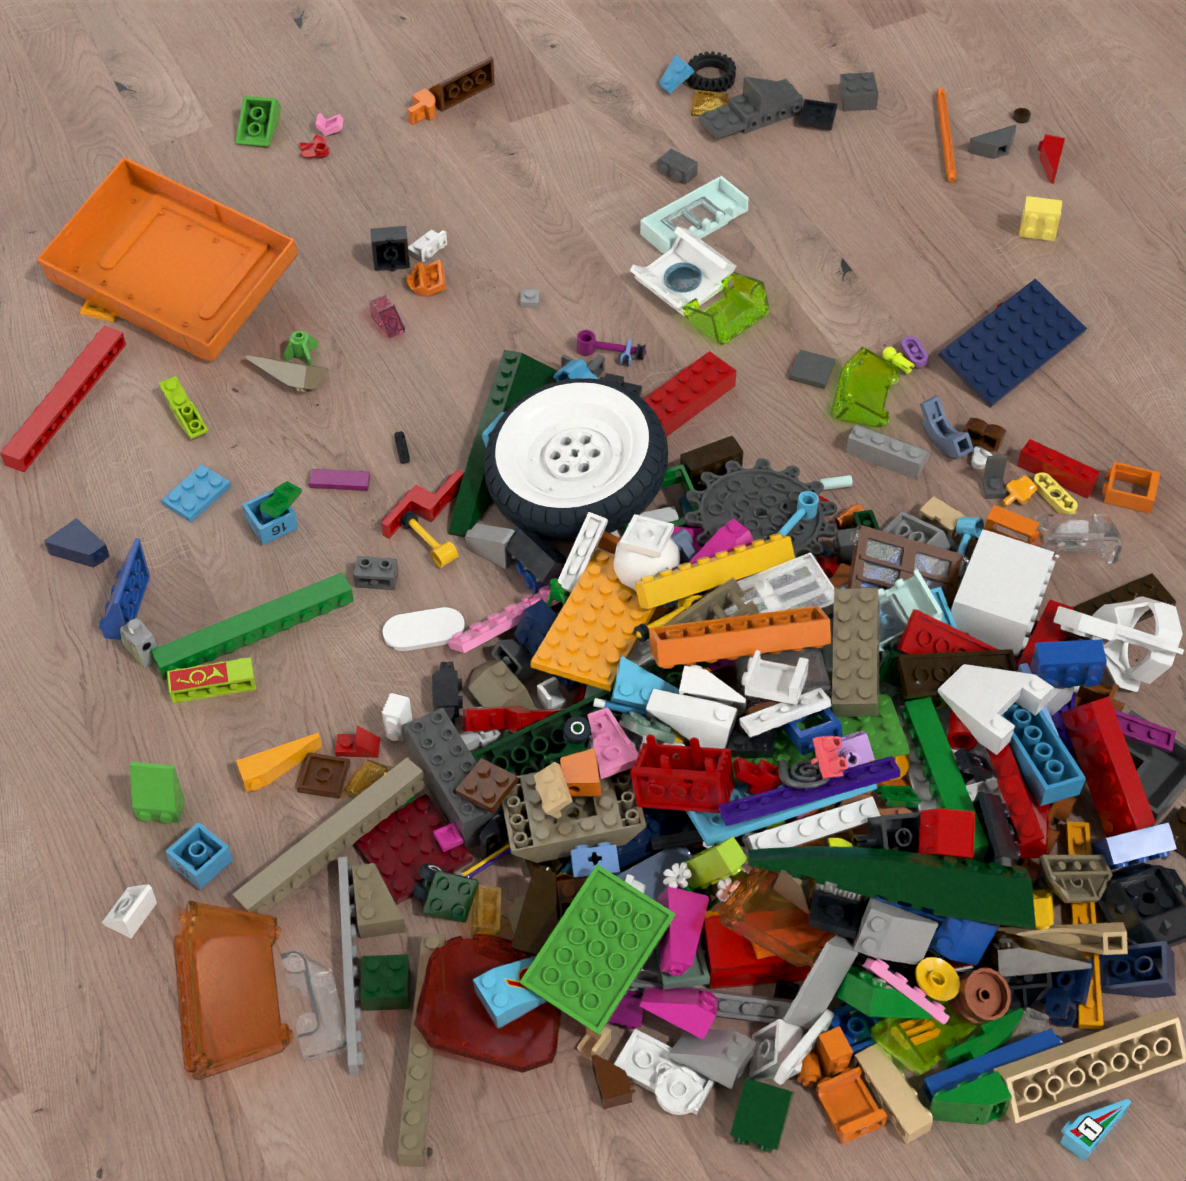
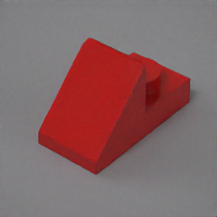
[335,726,381,758]

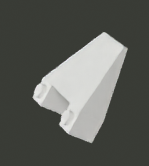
[937,664,1053,755]

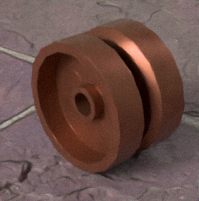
[949,968,1011,1025]

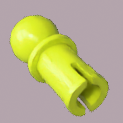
[882,347,915,374]

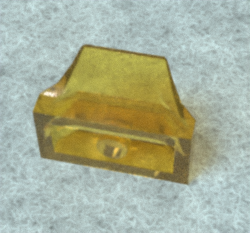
[344,759,388,799]

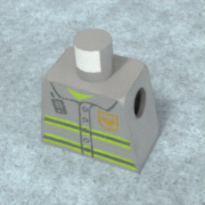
[120,618,158,668]

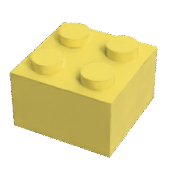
[1019,196,1062,241]

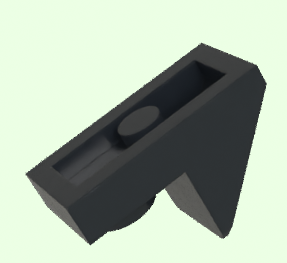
[954,748,995,786]

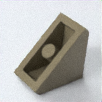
[773,870,811,915]

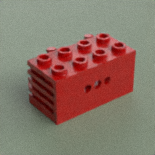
[631,734,736,813]

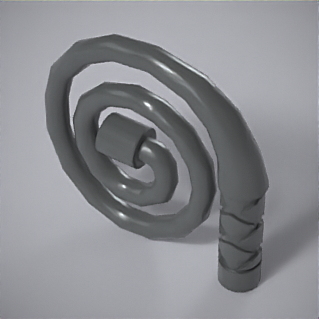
[778,759,831,789]

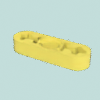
[1033,472,1078,517]

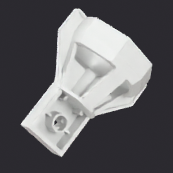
[1053,596,1184,692]

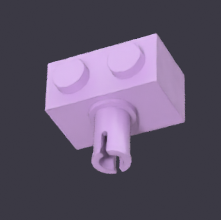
[837,730,875,768]

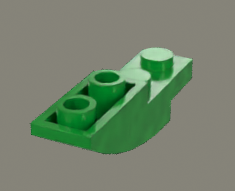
[941,1008,1024,1069]

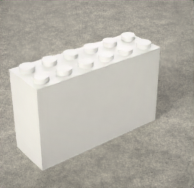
[951,529,1055,657]

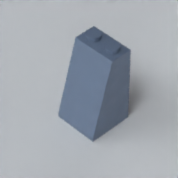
[617,846,692,902]

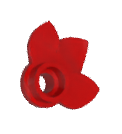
[300,135,330,158]

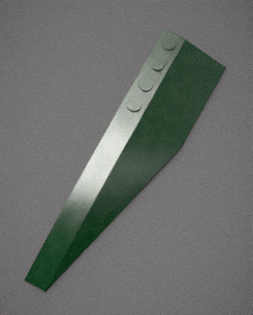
[448,350,557,537]
[471,661,712,776]
[747,846,1036,929]

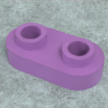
[901,336,928,368]

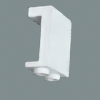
[742,650,808,705]

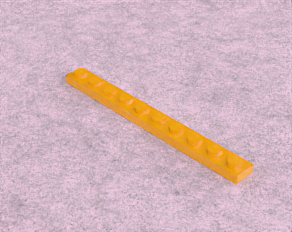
[1065,821,1104,1030]

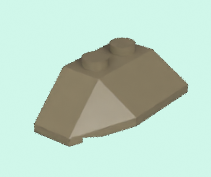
[468,659,536,710]
[1040,855,1112,903]

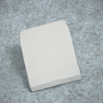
[460,731,480,751]

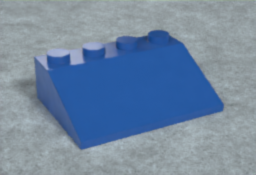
[100,538,150,640]

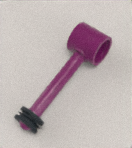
[577,330,646,359]

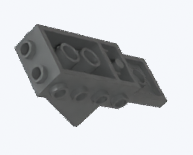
[699,77,804,140]

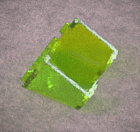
[682,272,769,345]
[869,988,980,1076]

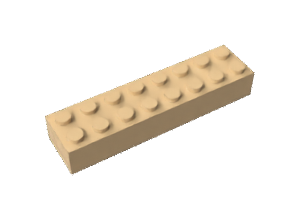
[993,1009,1186,1123]

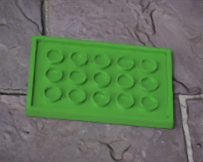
[520,864,676,1035]

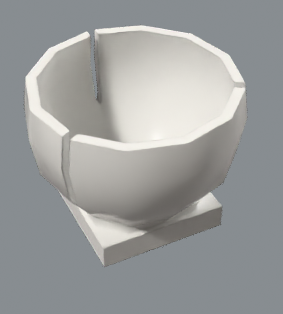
[613,514,680,590]

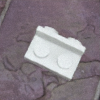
[408,229,447,263]

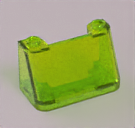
[830,346,900,428]

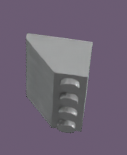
[846,425,932,480]

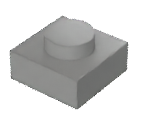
[521,289,540,308]

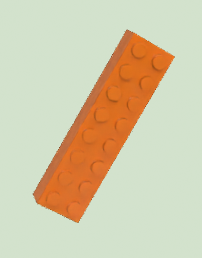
[649,606,831,668]

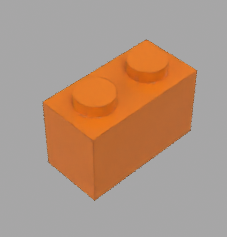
[814,1026,853,1077]

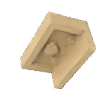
[533,762,573,819]

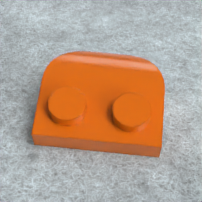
[406,260,446,297]

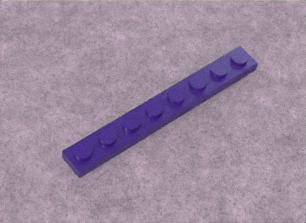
[718,756,901,826]

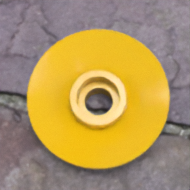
[915,957,960,1001]

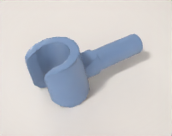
[620,339,632,366]

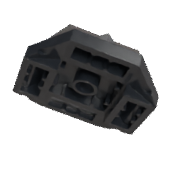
[1095,863,1186,948]

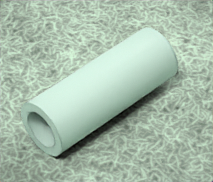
[819,475,852,490]

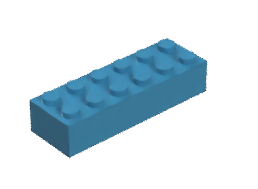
[1001,702,1086,806]

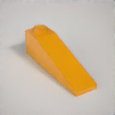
[236,733,322,793]

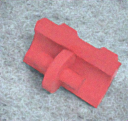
[810,736,848,779]

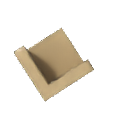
[577,1027,611,1060]

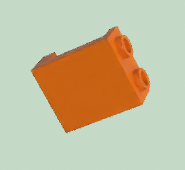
[815,1067,887,1145]

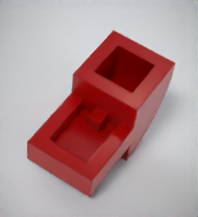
[733,756,783,794]

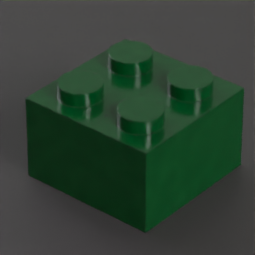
[360,954,410,1011]

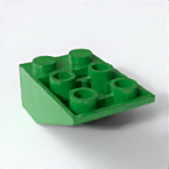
[929,1071,1012,1125]

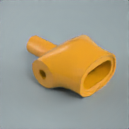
[1001,475,1037,507]

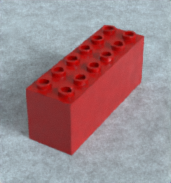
[702,909,824,989]

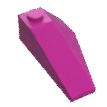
[689,518,754,564]

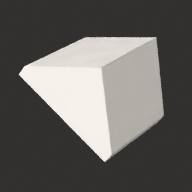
[102,884,157,938]

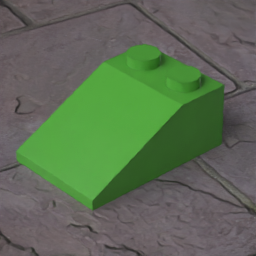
[236,96,281,147]
[130,762,185,824]

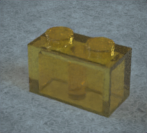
[471,885,501,941]

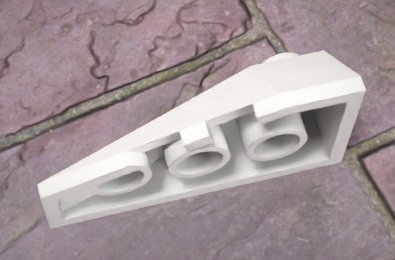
[646,689,737,749]

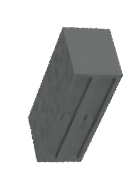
[404,707,503,850]

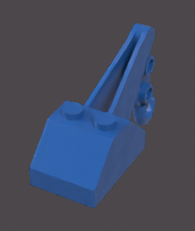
[875,895,1000,965]

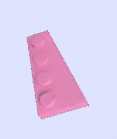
[588,707,639,779]
[862,958,950,1025]

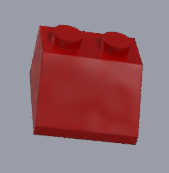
[918,808,975,859]

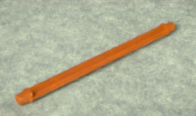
[936,87,957,183]

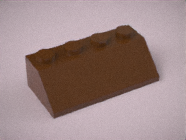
[429,57,495,112]

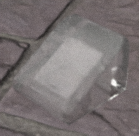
[1018,1007,1049,1037]

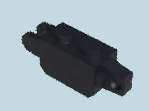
[432,661,463,726]

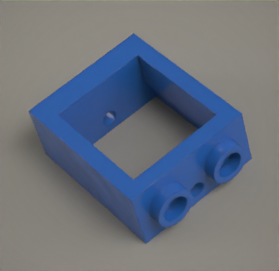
[780,707,843,755]

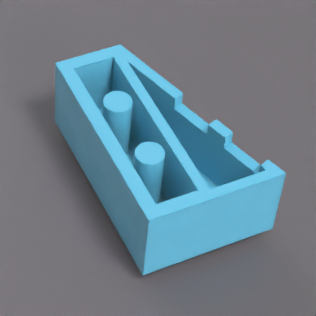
[611,656,679,709]

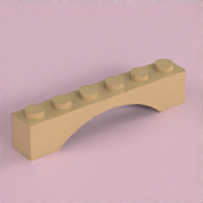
[984,922,1128,960]

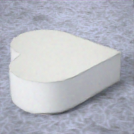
[971,446,993,469]

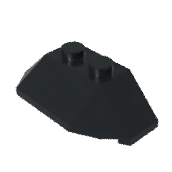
[957,965,1052,1012]

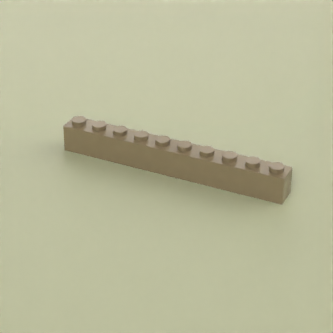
[232,757,428,922]
[397,933,447,1167]

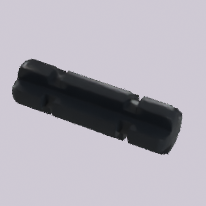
[394,431,410,464]

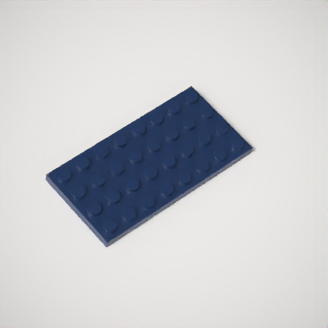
[938,278,1087,408]

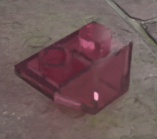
[369,295,406,339]

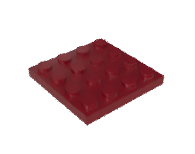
[354,794,473,905]

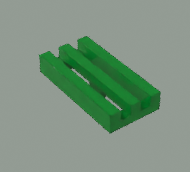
[875,785,922,807]

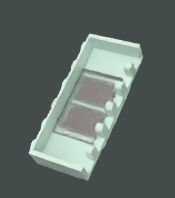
[640,176,749,254]
[811,569,943,678]

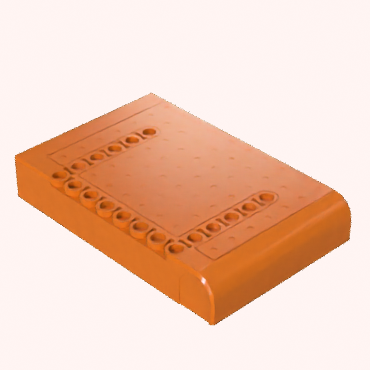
[37,157,298,362]

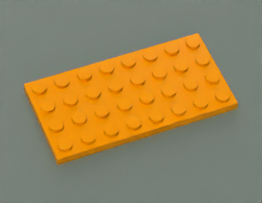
[531,549,656,691]

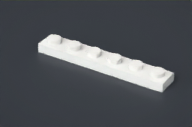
[746,797,880,850]

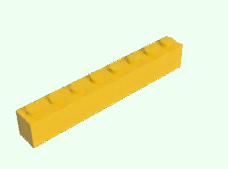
[634,533,795,609]

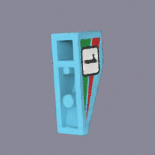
[1060,1099,1131,1162]

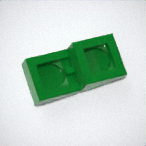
[260,481,302,518]

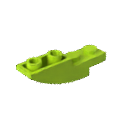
[159,376,209,439]

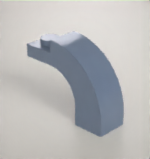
[920,396,974,458]

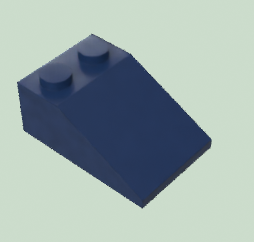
[1098,941,1176,998]

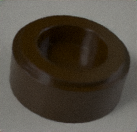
[1013,108,1031,123]

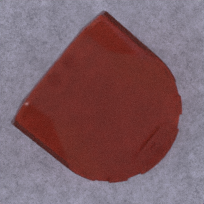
[414,934,561,1073]

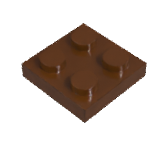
[455,758,518,813]

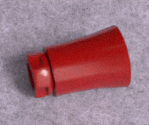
[946,709,977,751]

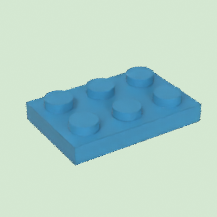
[161,464,231,523]

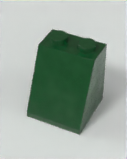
[730,1078,794,1153]

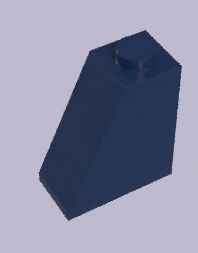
[44,518,110,568]

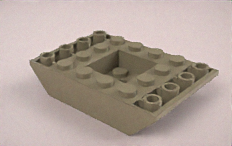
[502,762,646,863]

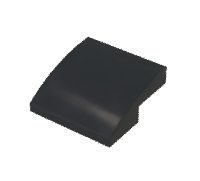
[479,810,509,860]

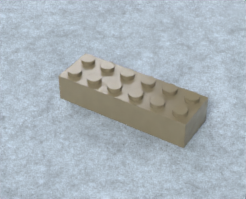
[832,588,880,717]

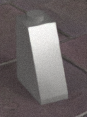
[465,524,516,569]

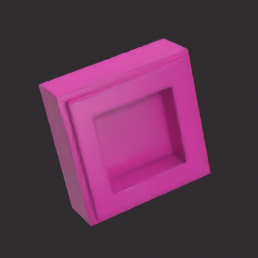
[433,822,463,852]

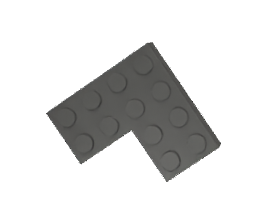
[1125,710,1186,827]

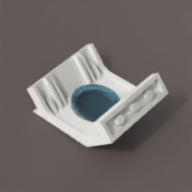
[630,226,736,317]

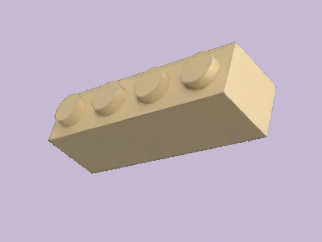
[853,1042,933,1144]

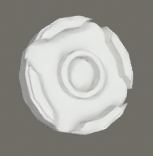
[655,1067,703,1115]

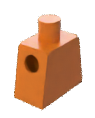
[560,748,602,796]

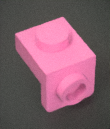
[316,113,344,136]

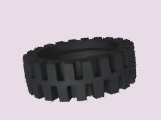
[687,51,736,94]

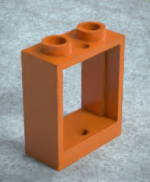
[1102,462,1160,513]
[984,505,1040,546]

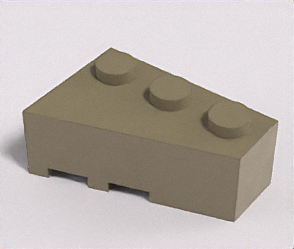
[352,863,405,939]

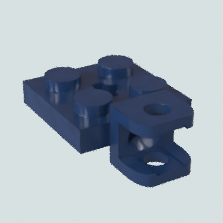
[1040,958,1094,1027]

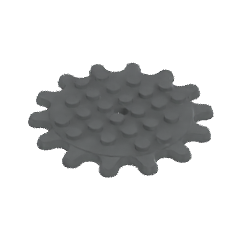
[684,458,837,558]

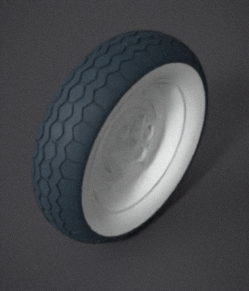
[484,378,668,542]

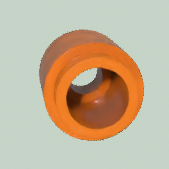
[797,1049,821,1086]

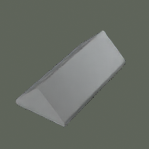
[783,934,858,1029]

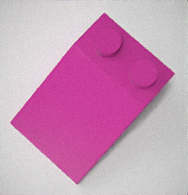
[640,987,718,1039]

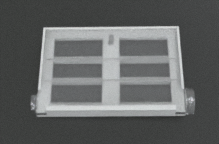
[701,552,845,619]

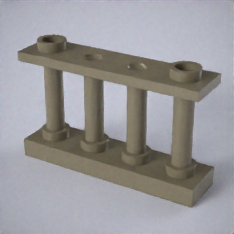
[664,578,760,626]

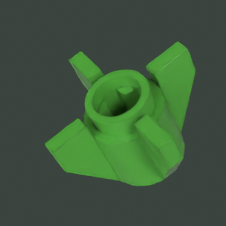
[284,331,319,365]

